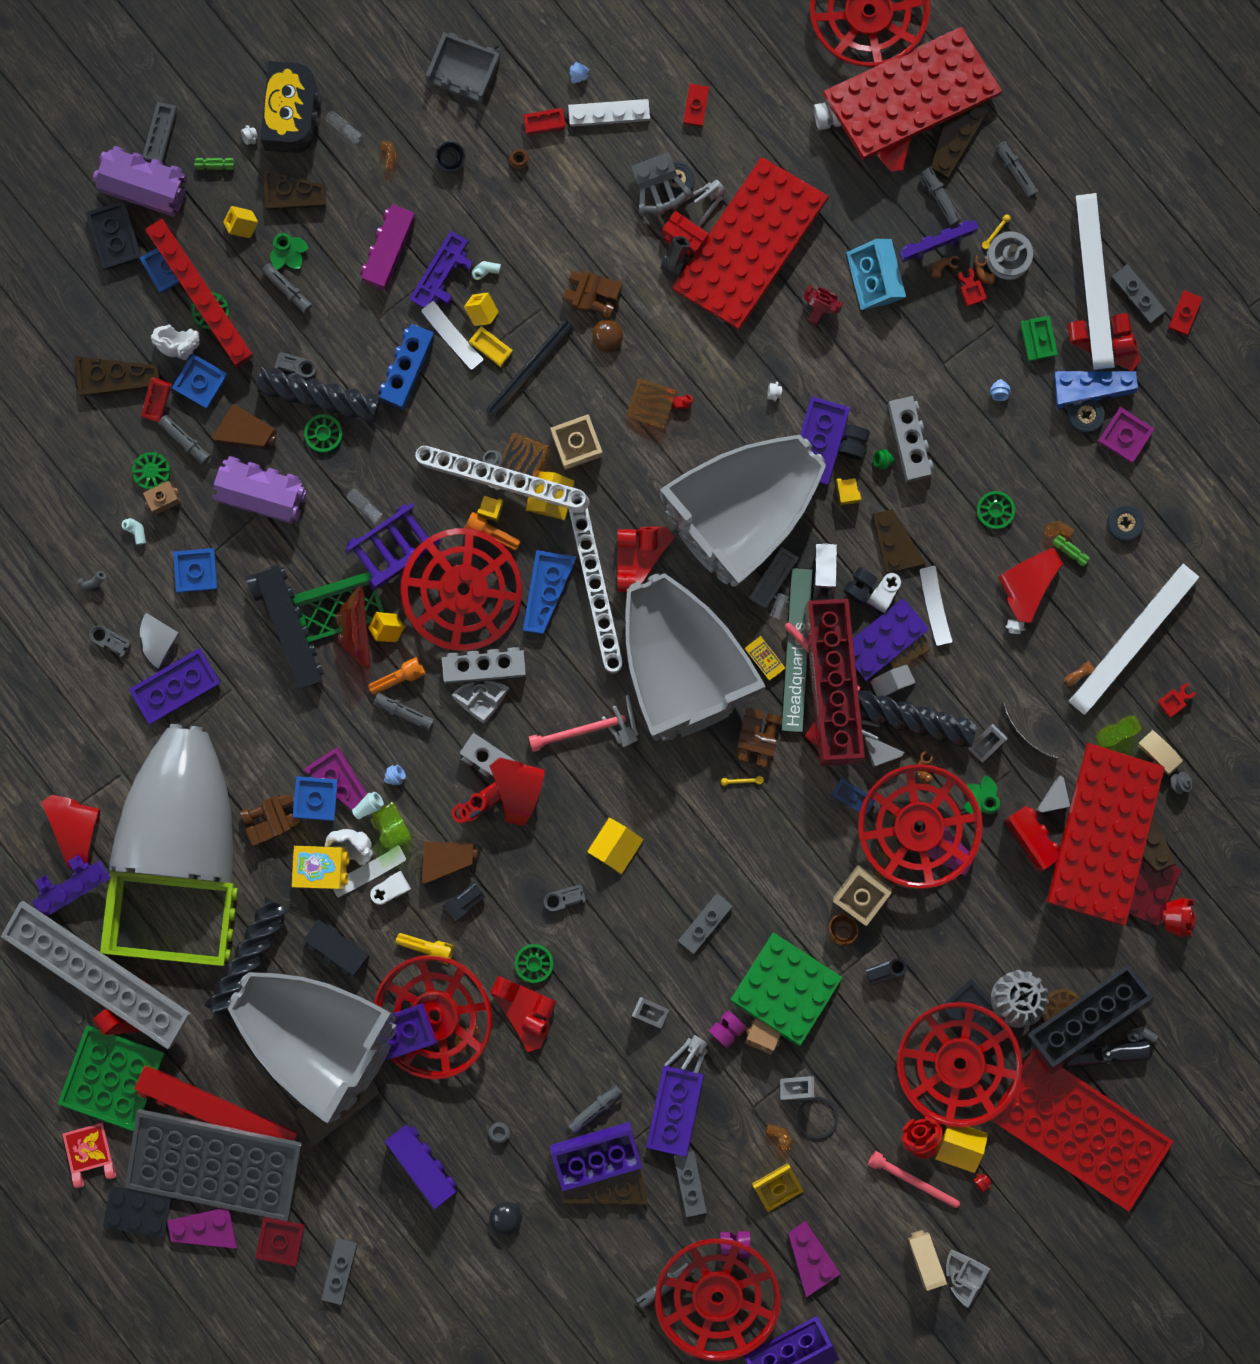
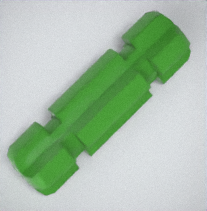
[195,158,235,170]
[1053,535,1090,566]

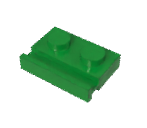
[1020,316,1058,362]

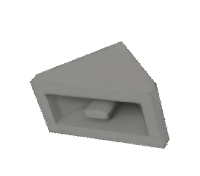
[870,664,916,696]
[968,724,1007,763]
[863,736,904,767]
[1036,776,1070,813]
[632,997,669,1028]
[780,1076,814,1100]

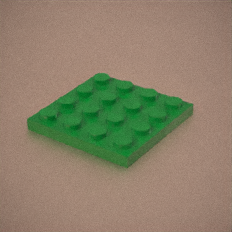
[730,932,843,1046]
[58,1025,165,1131]

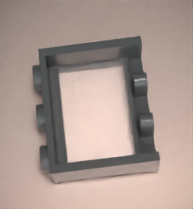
[426,32,500,104]

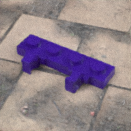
[899,220,979,263]
[409,231,474,309]
[32,855,111,916]

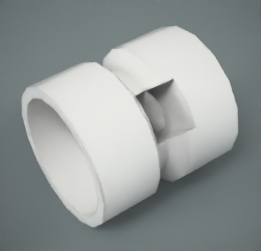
[814,103,841,130]

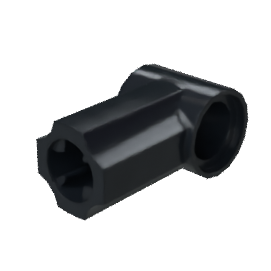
[660,236,690,277]
[442,883,485,923]
[865,958,907,985]

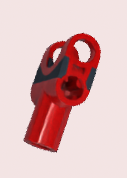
[452,782,501,823]

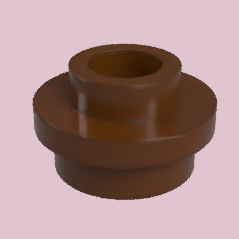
[509,149,529,169]

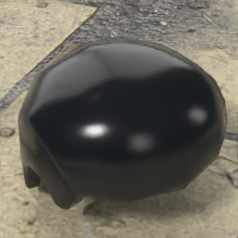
[435,141,466,173]
[489,1201,523,1235]

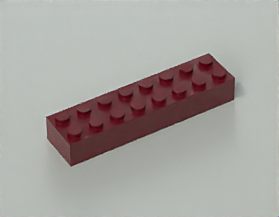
[804,599,865,766]

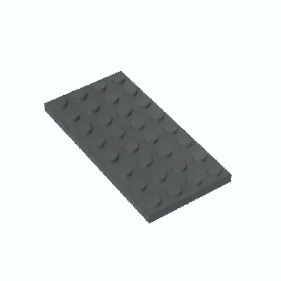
[125,1109,302,1221]

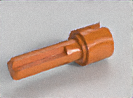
[464,512,520,551]
[368,657,426,695]

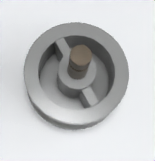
[986,232,1033,280]

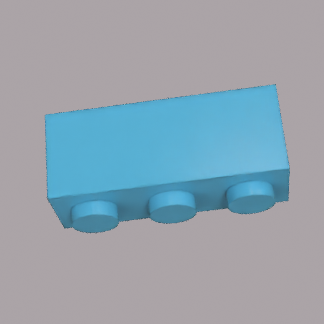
[846,239,906,310]

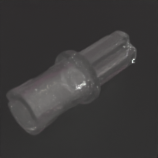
[325,111,363,144]
[347,489,384,524]

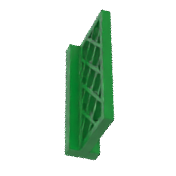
[293,572,384,642]

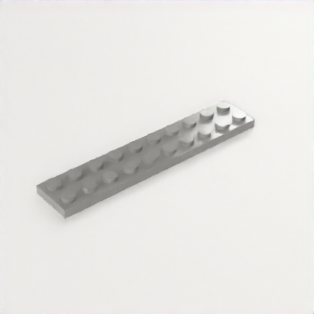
[1,901,191,1049]

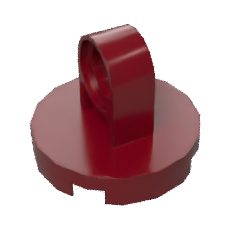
[804,286,843,326]

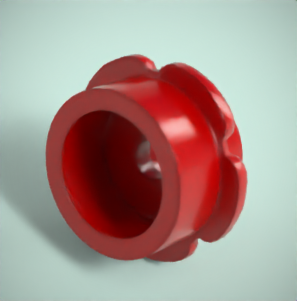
[973,1174,992,1193]

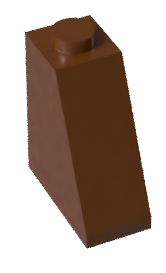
[212,404,277,449]
[422,842,478,884]

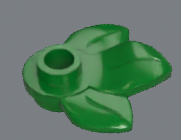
[270,233,309,270]
[964,776,1000,814]

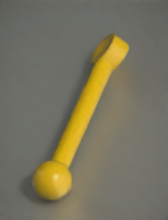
[982,215,1011,250]
[721,776,764,786]

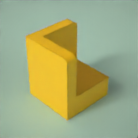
[223,206,258,238]
[464,293,498,326]
[836,478,861,506]
[477,496,504,522]
[369,612,405,642]

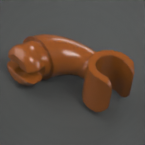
[974,255,995,285]
[931,256,960,278]
[1064,661,1095,687]
[916,751,933,784]

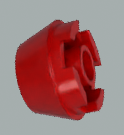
[1163,897,1196,938]
[902,1116,942,1159]

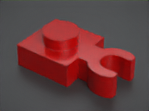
[958,268,987,307]
[1157,683,1196,718]

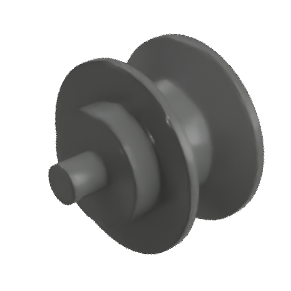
[1171,772,1192,794]

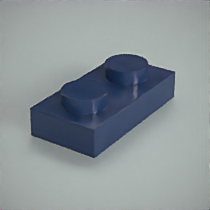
[831,778,875,817]

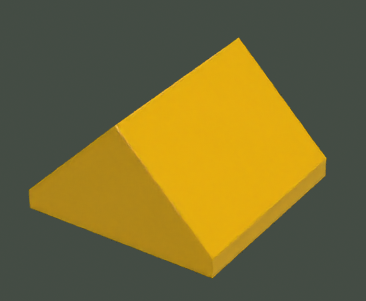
[525,471,575,520]
[587,818,644,874]
[935,1125,988,1173]
[752,1163,804,1212]

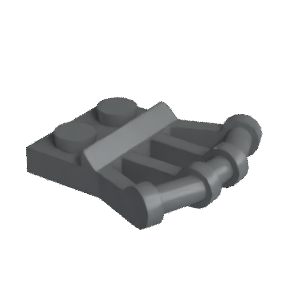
[631,152,694,216]

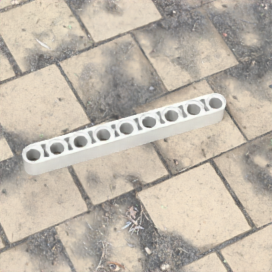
[1076,193,1114,370]
[416,446,590,511]
[569,496,622,674]
[1069,564,1199,715]

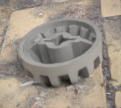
[991,970,1049,1028]

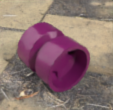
[708,1010,747,1049]
[720,1231,751,1259]

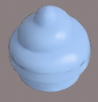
[570,62,589,84]
[990,379,1011,401]
[384,765,406,785]

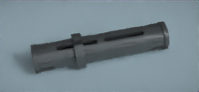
[995,141,1038,198]
[920,167,962,226]
[261,263,313,314]
[158,415,211,465]
[373,693,434,731]
[568,1084,624,1134]
[636,1263,695,1310]

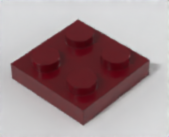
[255,1217,305,1267]

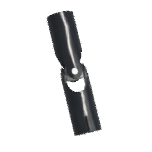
[1066,1041,1150,1068]

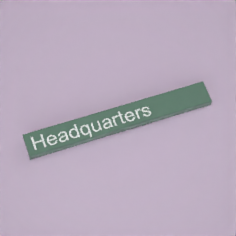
[782,568,812,732]

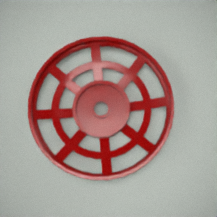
[809,0,930,67]
[400,528,522,651]
[858,764,983,889]
[374,955,492,1079]
[897,1002,1023,1127]
[655,1239,781,1361]

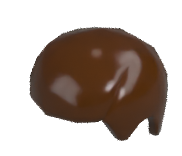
[593,319,623,353]
[827,913,859,946]

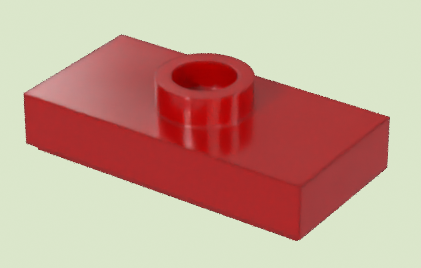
[683,83,709,127]
[523,108,566,136]
[1168,290,1202,336]
[141,377,172,423]

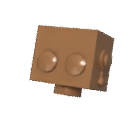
[143,481,181,515]
[745,1018,781,1055]

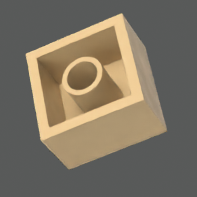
[550,414,603,470]
[833,865,891,926]

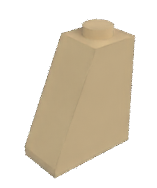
[908,1230,947,1291]

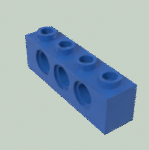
[378,323,435,410]

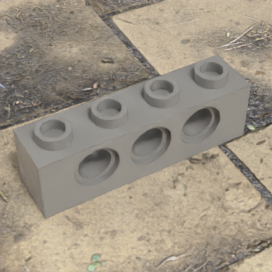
[887,396,934,483]
[442,647,526,684]
[460,733,515,778]

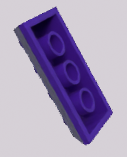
[550,1122,642,1192]
[385,1124,457,1209]
[744,1316,840,1364]

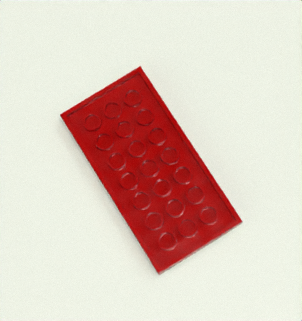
[823,27,1002,160]
[672,157,829,330]
[1046,743,1165,926]
[991,1049,1174,1211]

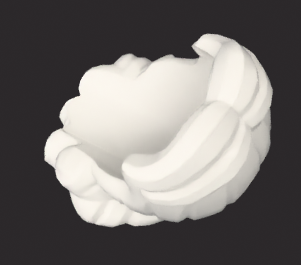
[151,325,199,360]
[324,829,373,865]

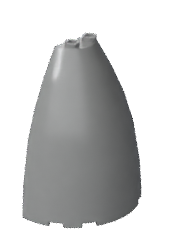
[660,435,826,587]
[625,573,765,741]
[108,724,233,883]
[228,972,396,1123]

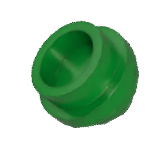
[873,449,895,470]

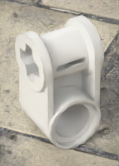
[867,573,901,613]
[370,871,411,905]

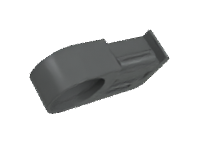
[275,352,317,379]
[90,626,131,658]
[544,885,586,911]

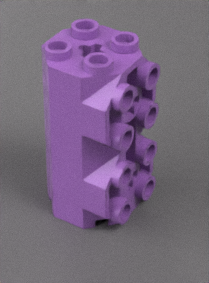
[92,146,188,217]
[212,456,307,524]

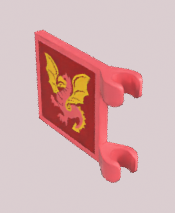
[63,1123,117,1188]

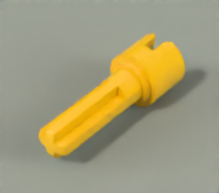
[396,933,454,965]

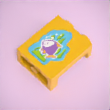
[292,846,350,890]

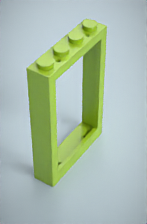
[100,871,238,966]

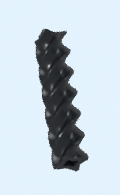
[256,366,381,423]
[858,690,978,748]
[205,897,290,1020]

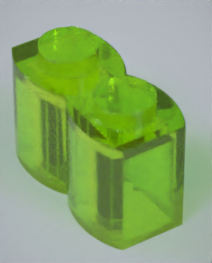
[1095,715,1142,748]
[370,802,413,850]

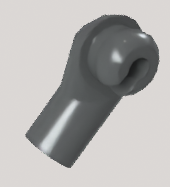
[77,571,106,591]
[1127,1026,1158,1045]

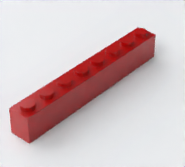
[145,219,254,368]
[134,1065,298,1141]

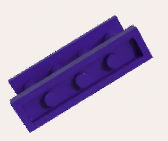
[345,503,441,592]

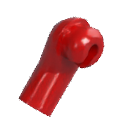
[663,389,693,409]

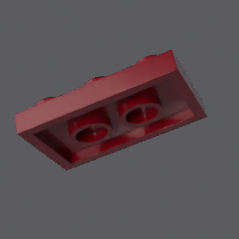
[1129,858,1181,926]

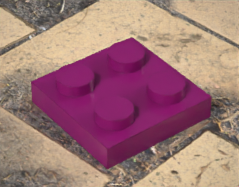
[1098,407,1154,464]

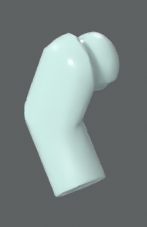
[472,261,501,280]
[122,518,146,545]

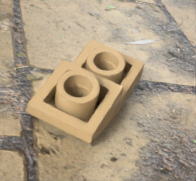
[1138,730,1183,776]

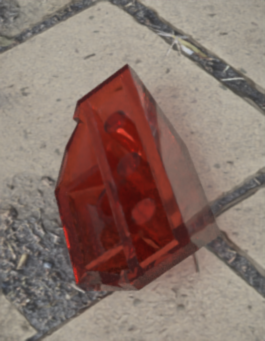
[336,586,371,669]

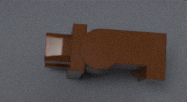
[562,270,622,320]
[737,707,783,768]
[240,794,301,847]

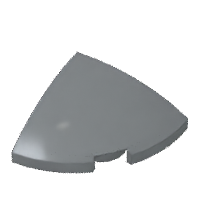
[140,613,180,669]
[452,681,509,724]
[946,1250,991,1308]

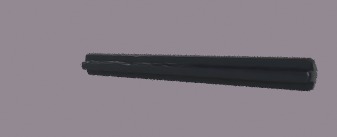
[487,320,572,416]

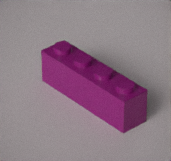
[360,204,416,291]

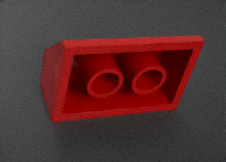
[1004,805,1060,871]

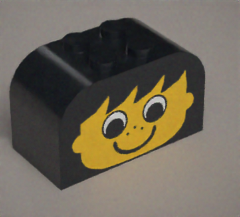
[260,61,322,153]

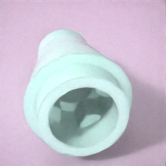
[352,792,384,819]

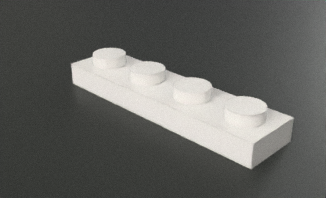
[568,99,650,127]

